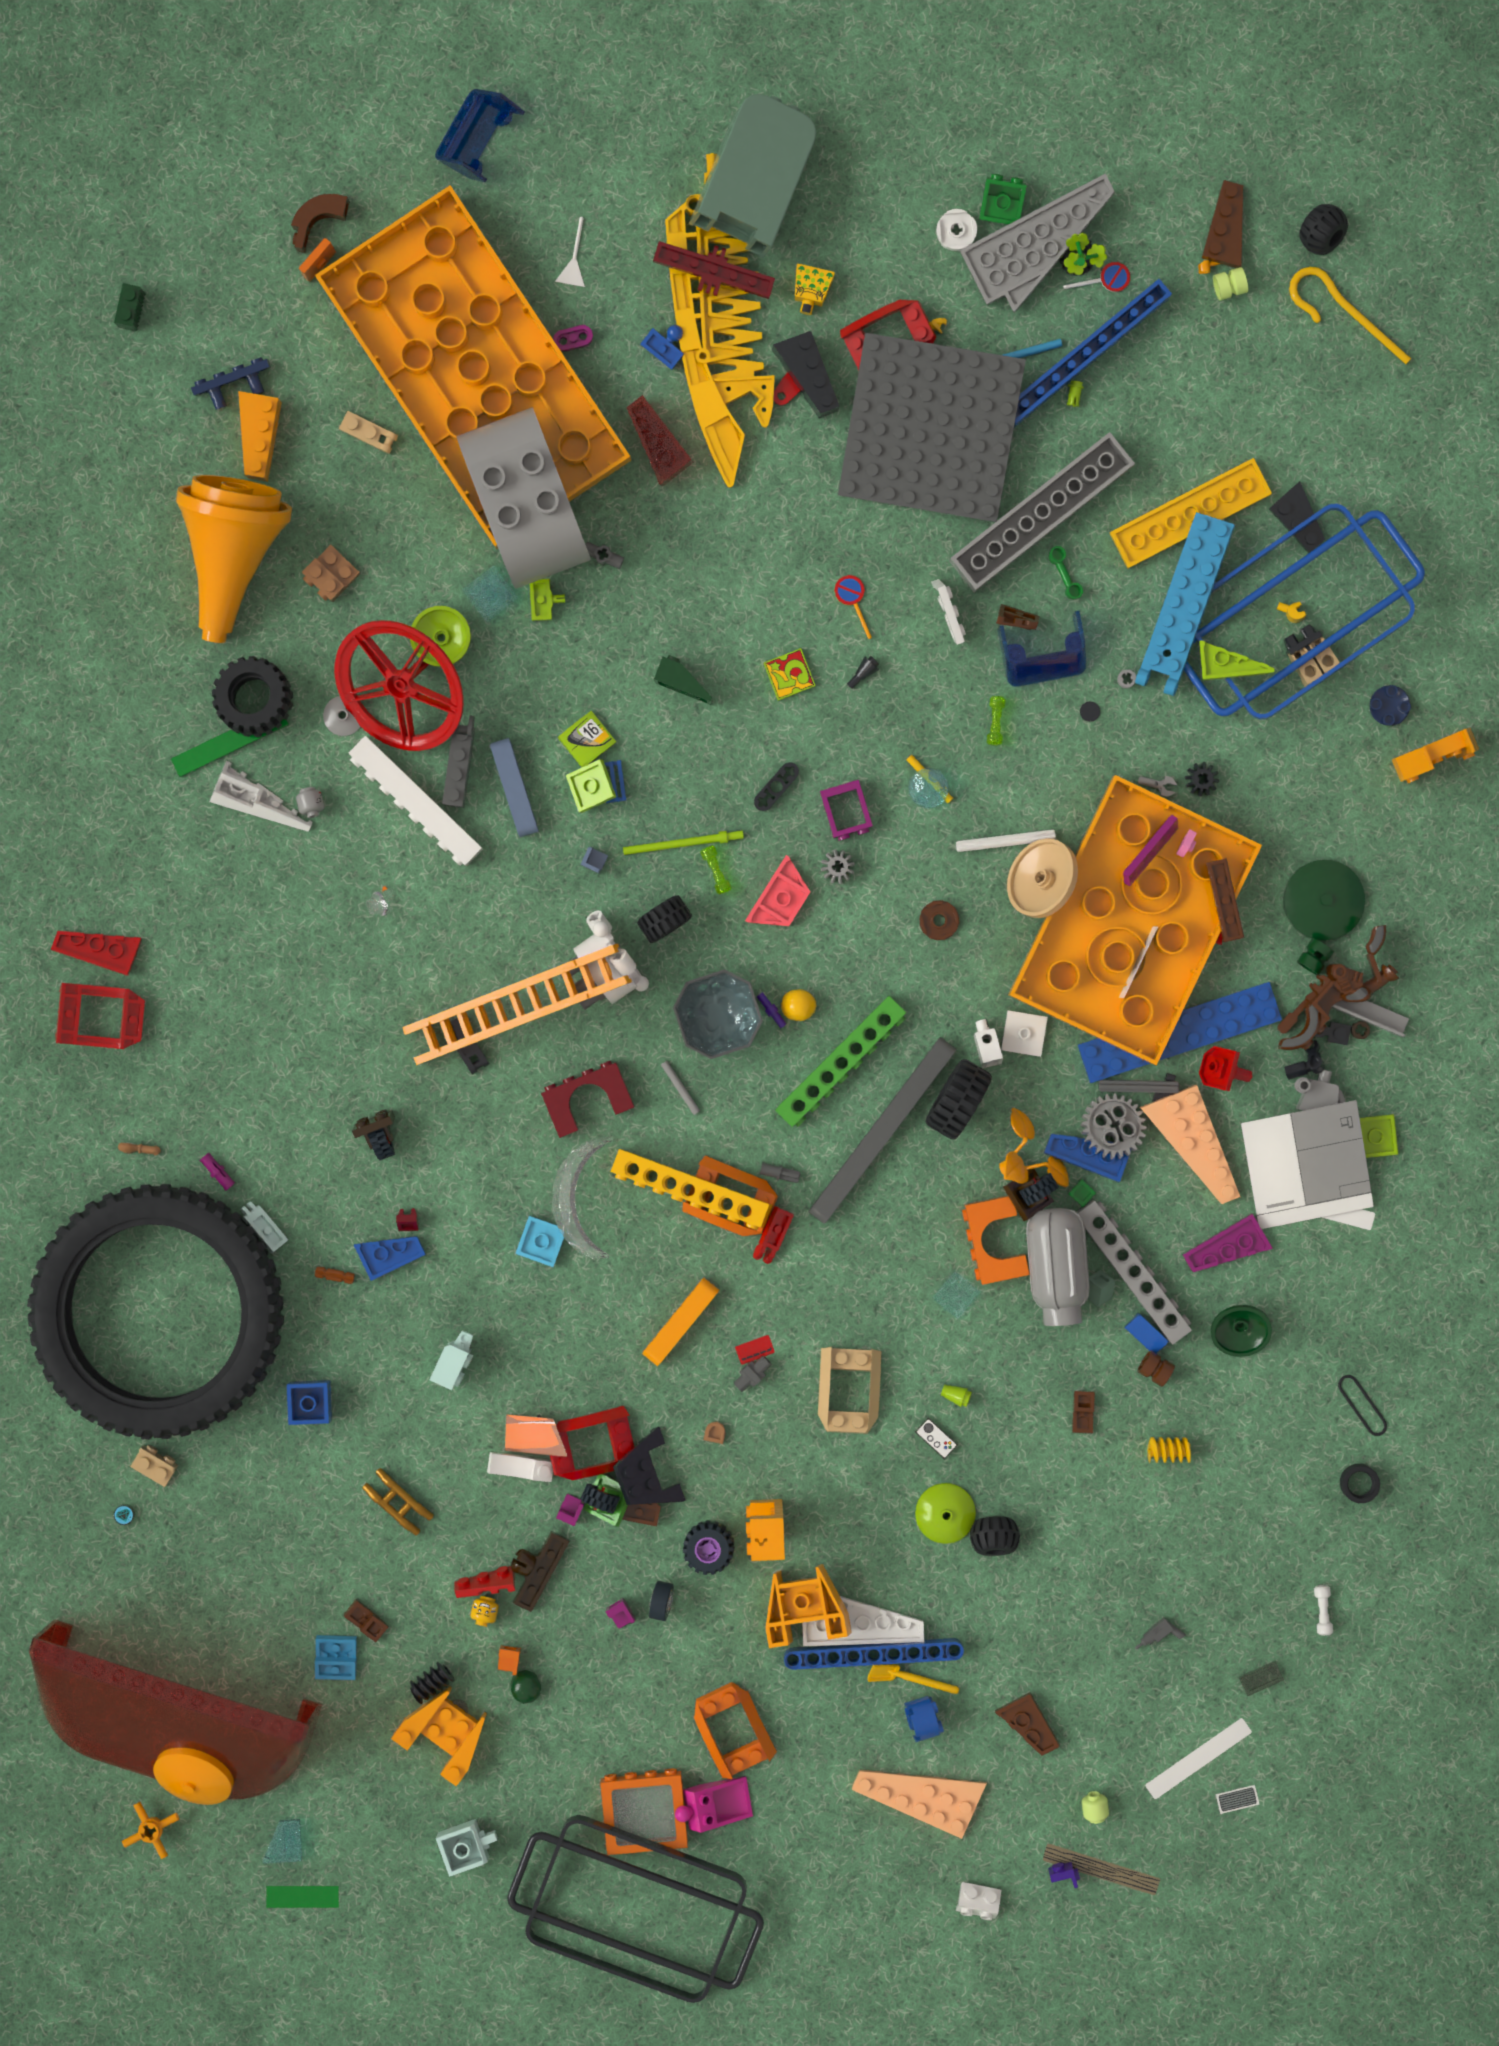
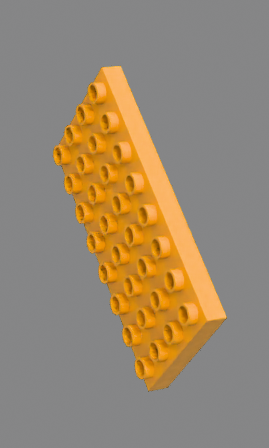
[315,185,631,550]

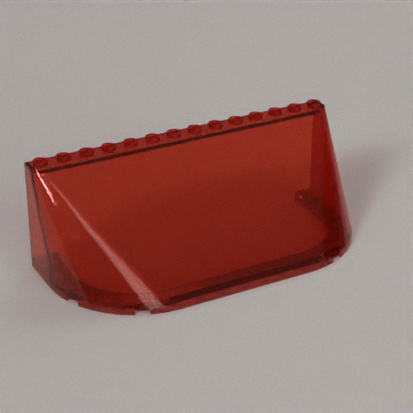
[29,1619,323,1800]

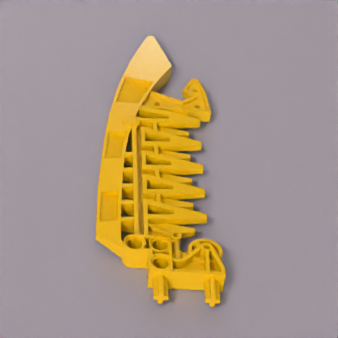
[665,153,775,488]

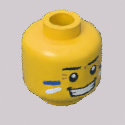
[470,1596,499,1627]

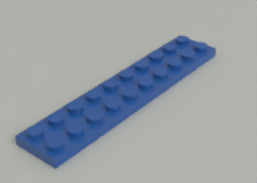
[1077,982,1282,1083]

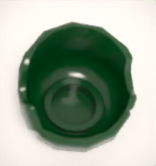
[510,1670,541,1704]

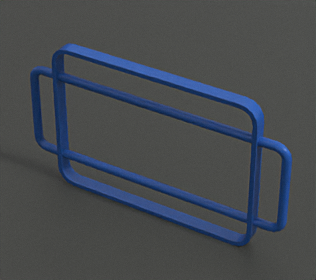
[1184,504,1425,720]

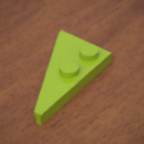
[1199,640,1275,681]

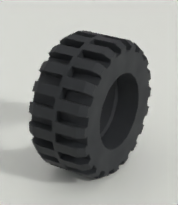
[212,656,293,737]
[925,1059,992,1139]

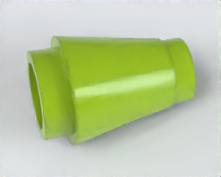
[941,1384,972,1407]

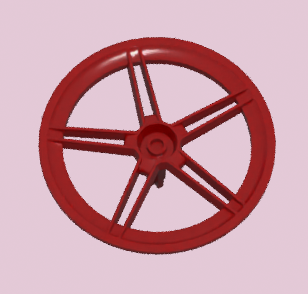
[334,620,464,751]

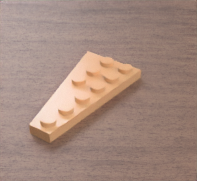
[1140,1085,1240,1204]
[851,1770,987,1839]

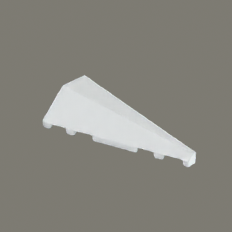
[210,760,312,831]

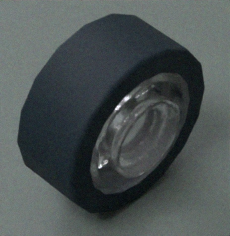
[649,1581,674,1621]

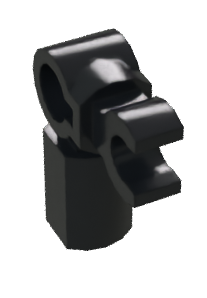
[1284,1040,1325,1080]

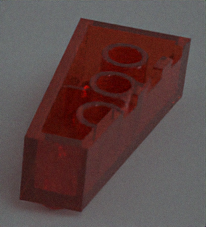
[627,395,694,487]

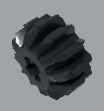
[1184,762,1219,797]

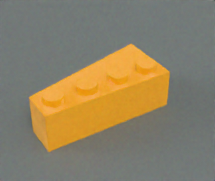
[238,391,282,482]

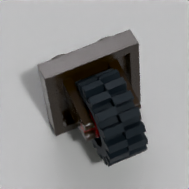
[352,1109,395,1161]
[1003,1168,1059,1221]

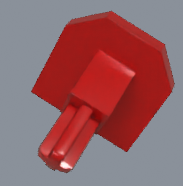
[1199,1046,1253,1092]

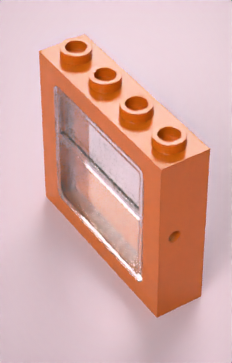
[600,1768,688,1855]

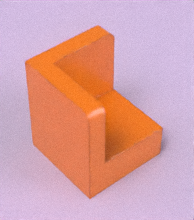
[498,1645,521,1675]

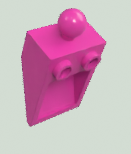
[675,1776,753,1833]

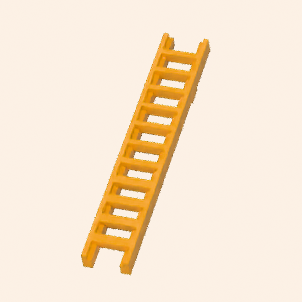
[402,944,632,1065]

